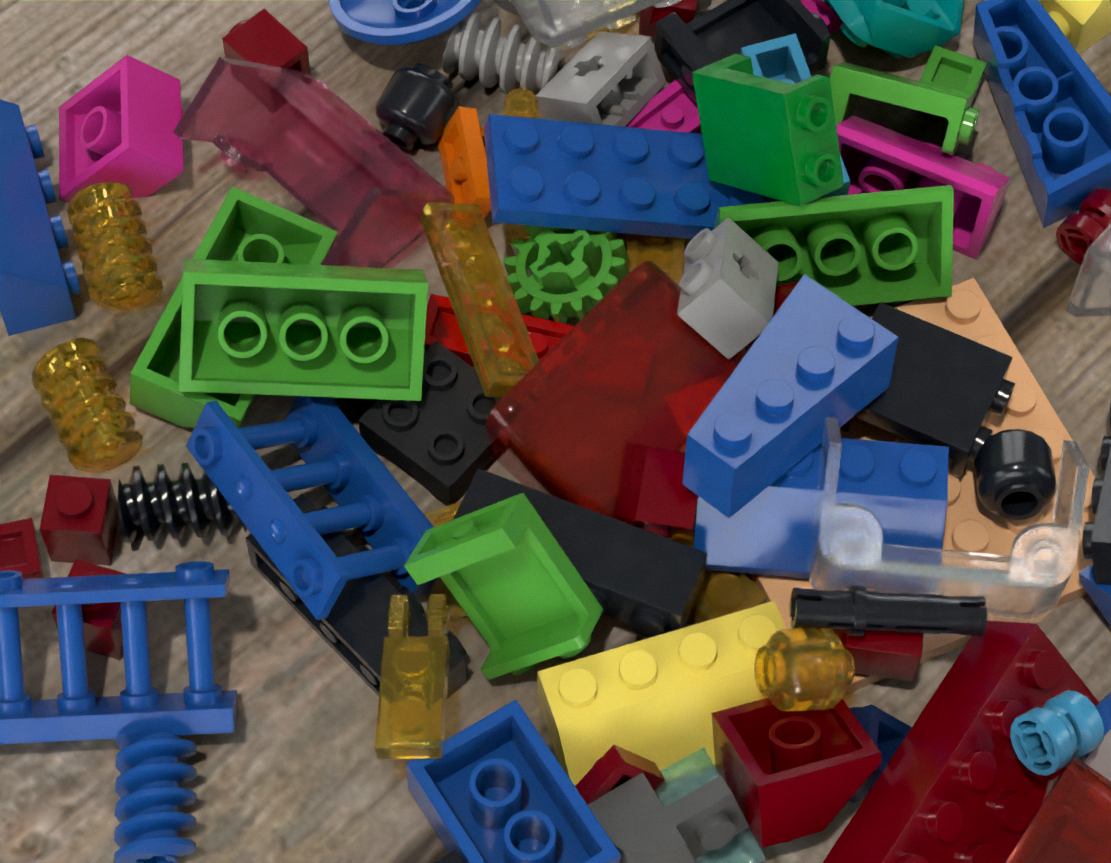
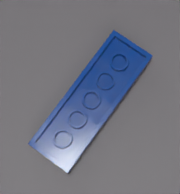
[484,114,780,239]

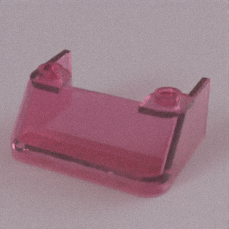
[173,57,454,268]

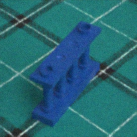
[186,396,437,620]
[0,561,239,744]

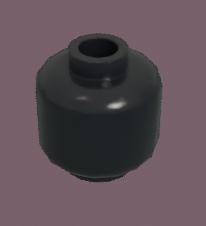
[375,63,457,150]
[974,429,1057,520]

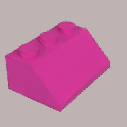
[836,115,1010,260]

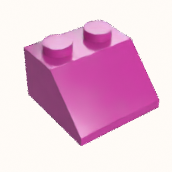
[59,55,184,203]

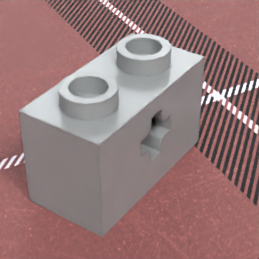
[535,31,667,127]
[677,217,778,360]

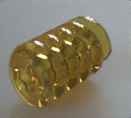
[67,182,163,310]
[32,337,143,472]

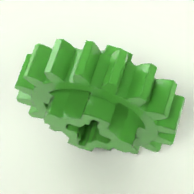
[503,225,630,326]

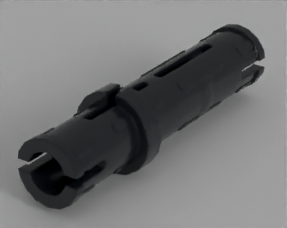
[790,585,987,637]

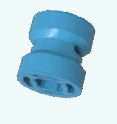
[1010,690,1104,776]

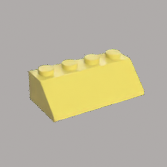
[537,600,804,787]

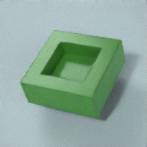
[919,45,987,104]

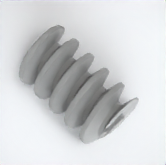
[442,10,565,103]

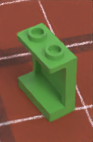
[830,62,980,155]
[404,493,604,680]

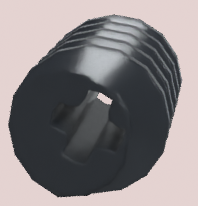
[118,462,247,543]

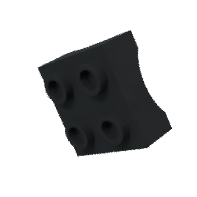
[358,341,527,509]

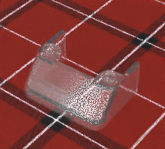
[808,417,1090,623]

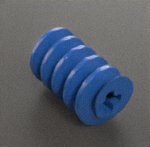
[113,730,197,863]

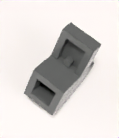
[588,772,749,863]

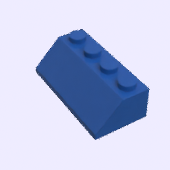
[0,99,82,336]
[693,437,949,589]

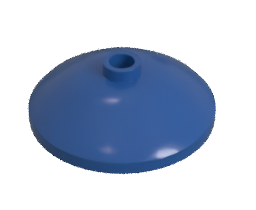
[329,0,481,46]

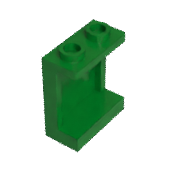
[692,54,844,206]

